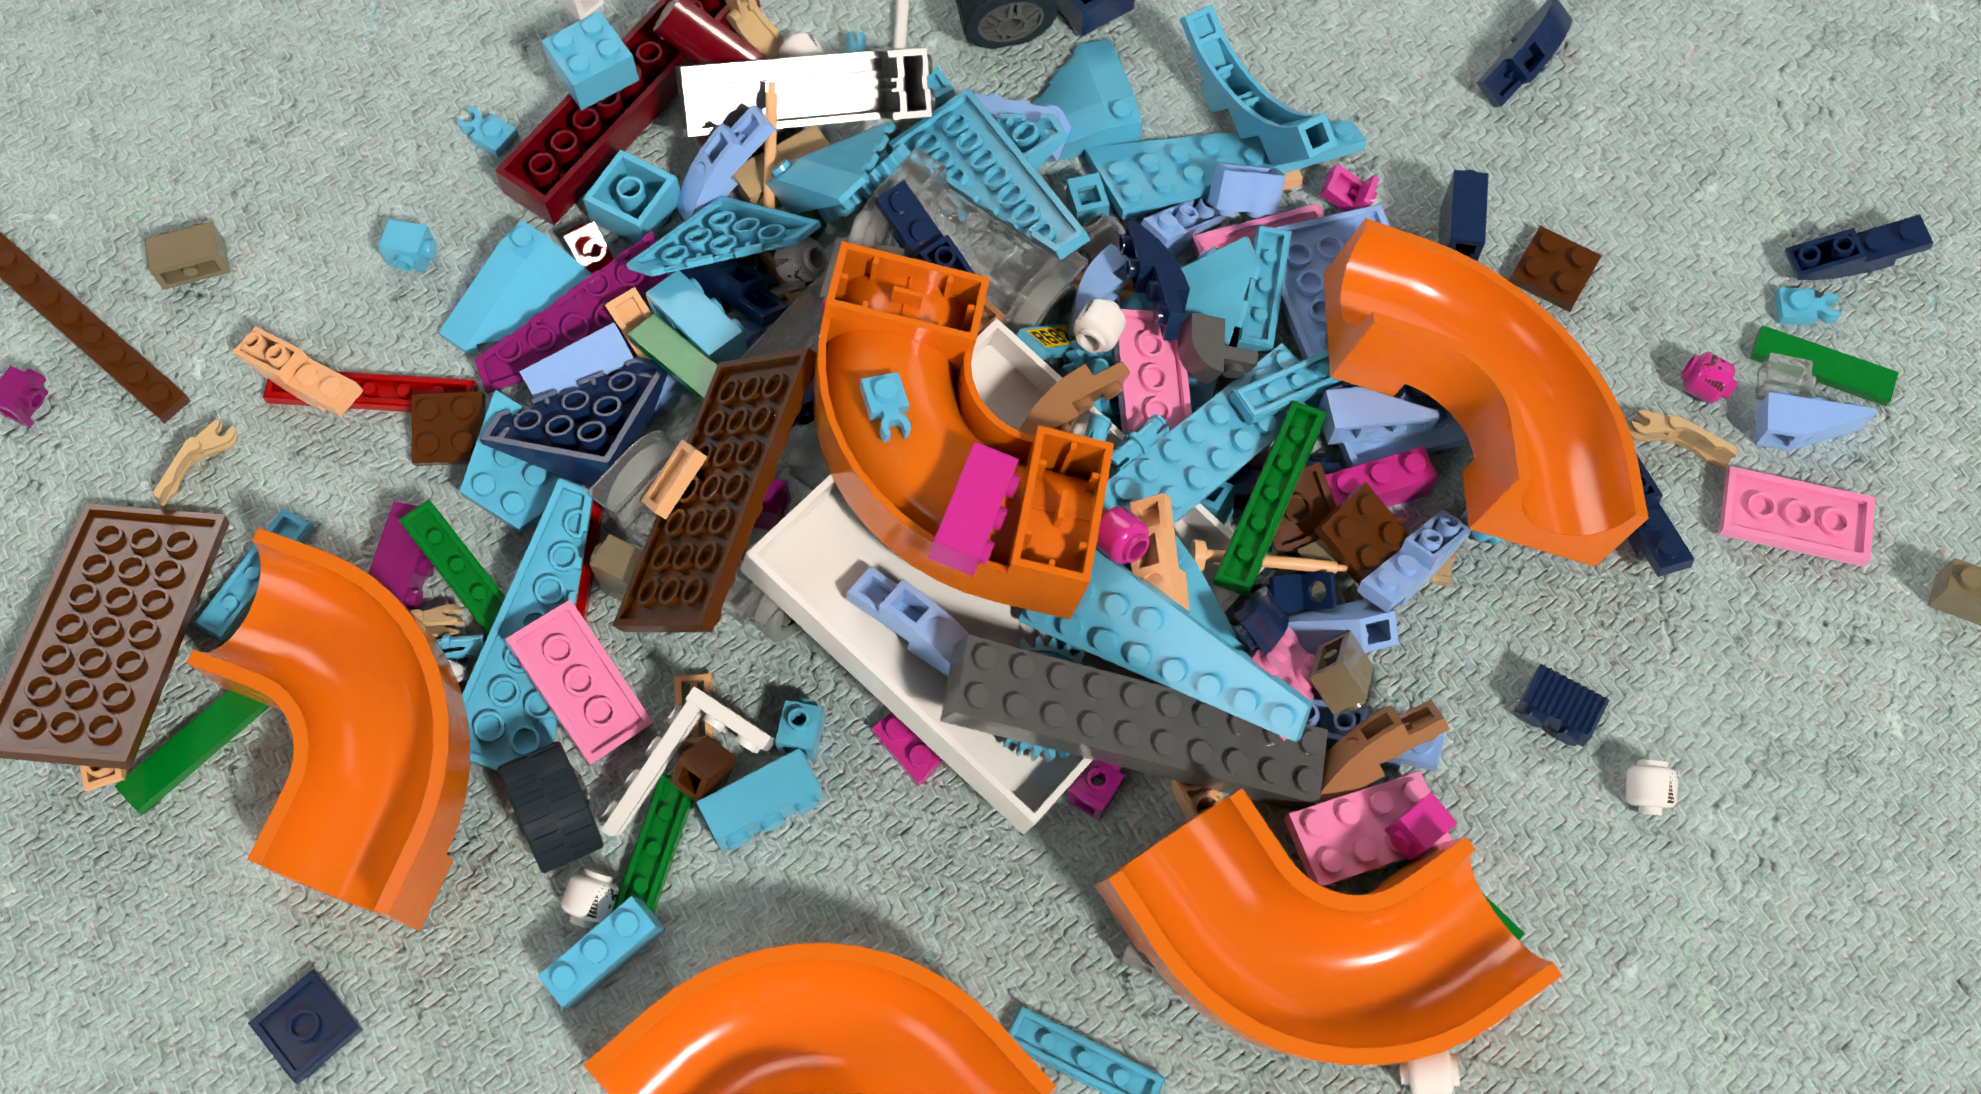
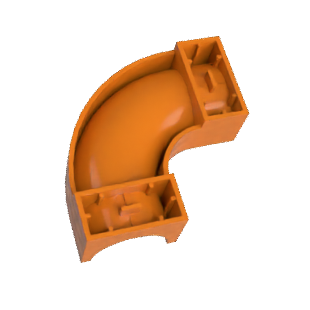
[1323,218,1649,567]
[812,241,1114,620]
[186,528,470,932]
[1094,788,1562,1065]
[583,943,1056,1094]

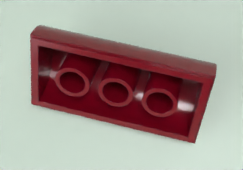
[653,0,769,65]

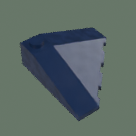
[480,357,668,491]

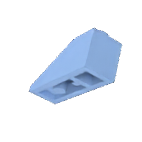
[1318,386,1439,445]

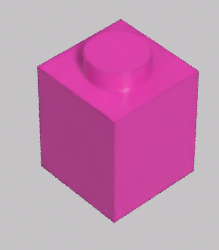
[1384,792,1457,860]

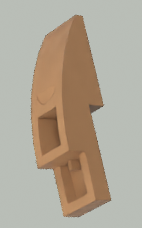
[1019,361,1131,436]
[1320,699,1450,803]

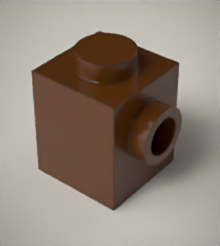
[670,735,737,802]

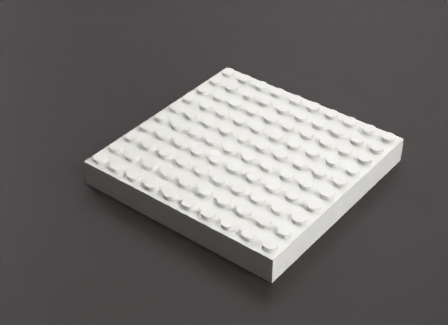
[740,319,1265,835]

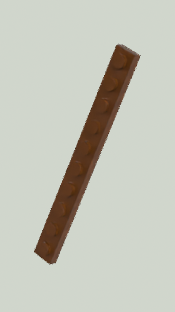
[0,232,191,424]

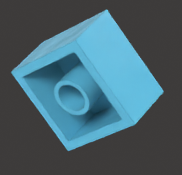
[541,10,639,110]
[583,149,680,244]

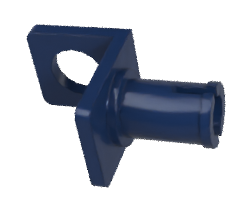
[1251,572,1337,612]

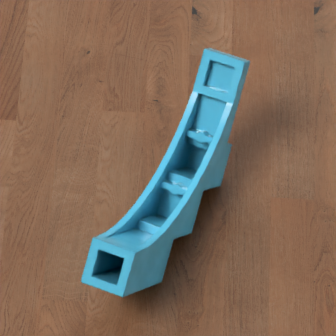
[1179,4,1338,166]

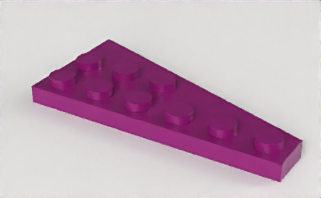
[474,231,668,394]

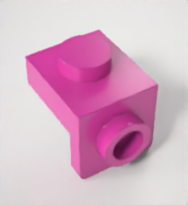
[1320,163,1379,212]

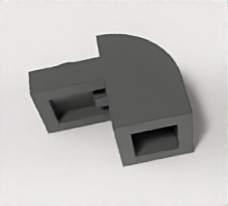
[1178,312,1258,384]

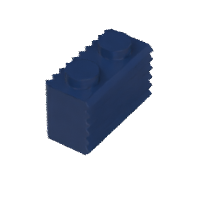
[1514,664,1610,747]

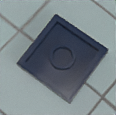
[248,969,364,1085]

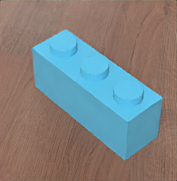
[645,270,748,365]
[696,748,824,851]
[538,896,666,1008]

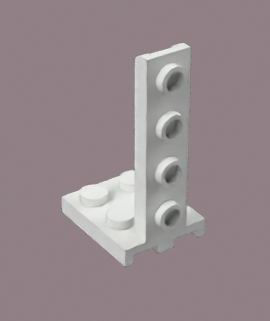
[600,686,776,836]

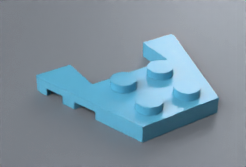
[459,390,586,533]

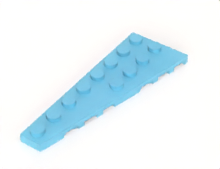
[888,88,1090,260]
[1085,120,1366,220]
[462,478,594,772]
[1018,548,1313,742]

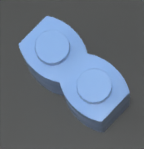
[1208,163,1286,219]

